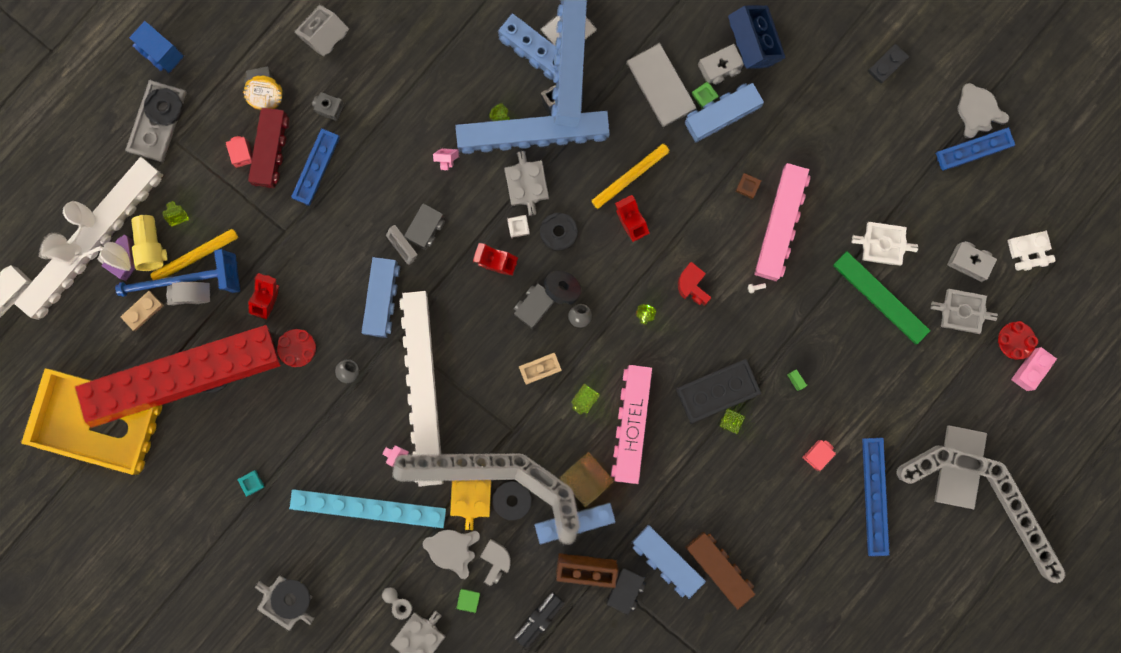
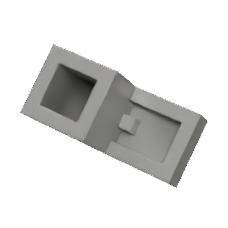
[166,282,210,305]
[481,539,511,586]

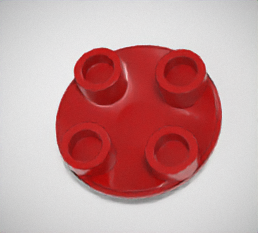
[998,321,1038,360]
[277,329,316,367]

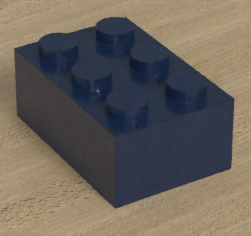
[728,5,786,69]

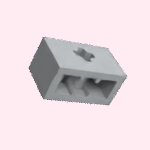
[698,44,744,85]
[947,242,997,282]

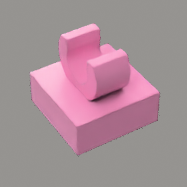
[433,149,459,170]
[383,446,409,467]

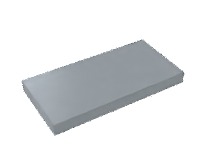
[627,44,696,127]
[125,80,187,163]
[934,426,987,509]

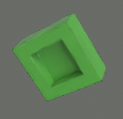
[692,82,719,109]
[787,369,807,391]
[457,589,480,613]

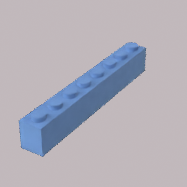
[551,0,587,127]
[456,111,609,154]

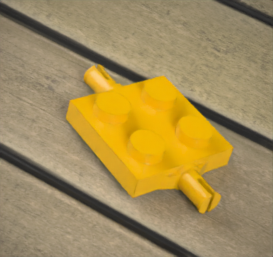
[450,480,491,530]

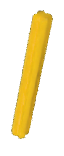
[592,144,669,208]
[150,229,238,280]

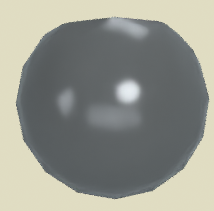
[568,304,592,328]
[335,359,360,383]

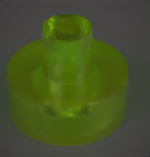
[489,103,509,121]
[636,304,656,325]

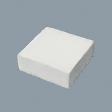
[508,215,530,238]

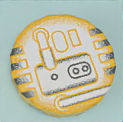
[243,76,283,110]

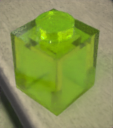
[571,384,600,415]

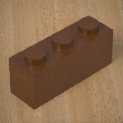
[556,553,618,588]

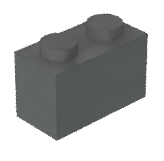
[404,204,445,250]
[514,284,555,329]

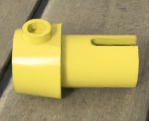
[131,215,168,271]

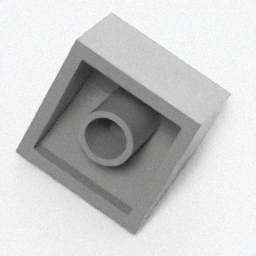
[295,5,349,56]

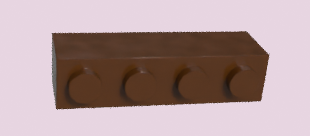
[686,532,756,610]

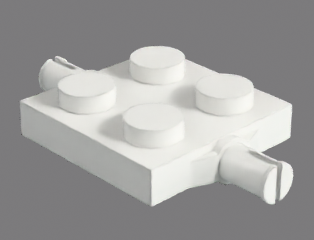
[852,222,918,266]

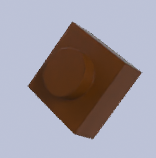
[736,173,761,199]

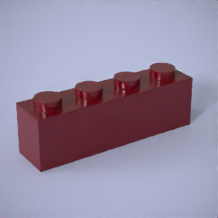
[248,107,289,188]

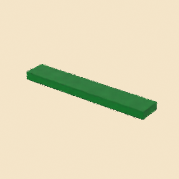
[833,251,930,345]

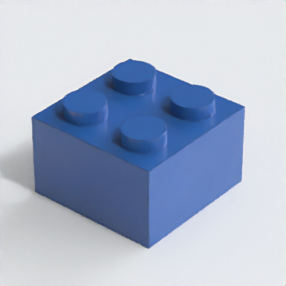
[129,21,184,73]

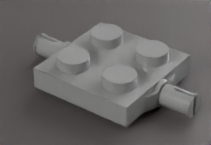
[505,151,549,216]
[931,289,998,334]
[255,575,314,631]
[391,611,446,653]

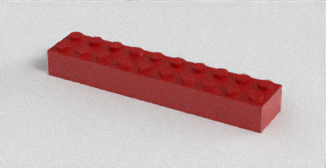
[74,325,281,428]

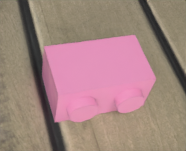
[1011,347,1057,391]

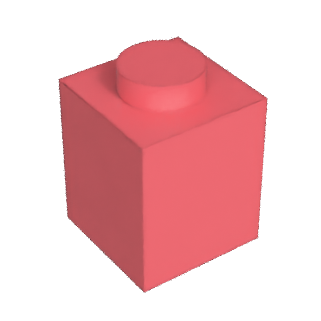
[226,136,253,168]
[802,440,836,471]

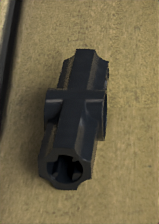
[514,592,565,649]

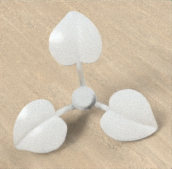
[40,201,131,271]

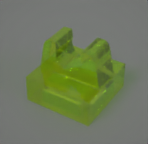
[162,201,189,227]
[719,409,745,434]

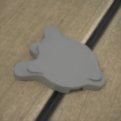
[958,84,1009,139]
[423,530,480,579]

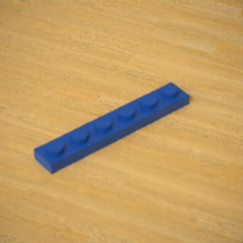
[862,438,889,556]

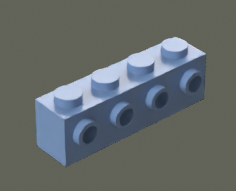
[498,13,558,80]

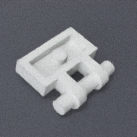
[1008,231,1055,271]

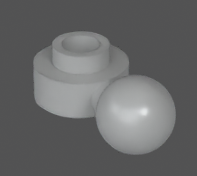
[382,587,413,619]

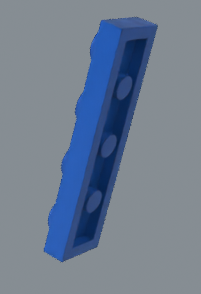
[291,128,340,206]
[936,128,1015,171]

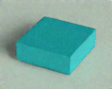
[237,470,265,497]

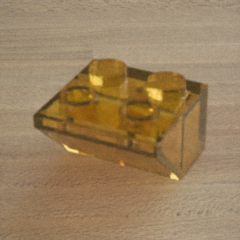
[560,452,614,507]

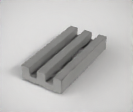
[386,225,417,265]

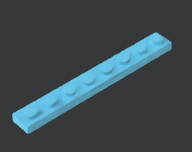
[289,489,446,528]

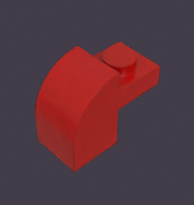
[615,195,650,242]
[473,243,518,276]
[678,262,711,306]
[249,273,279,319]

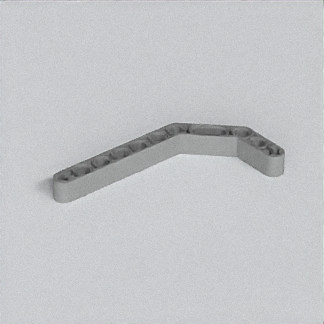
[897,445,1065,583]
[393,454,579,544]

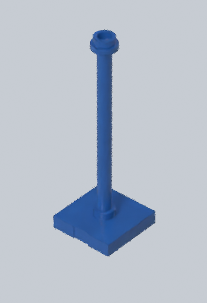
[115,249,240,297]

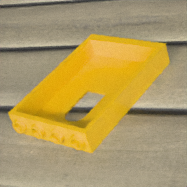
[21,368,162,475]

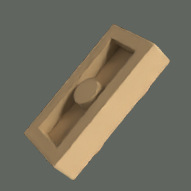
[121,291,164,331]
[519,353,562,385]

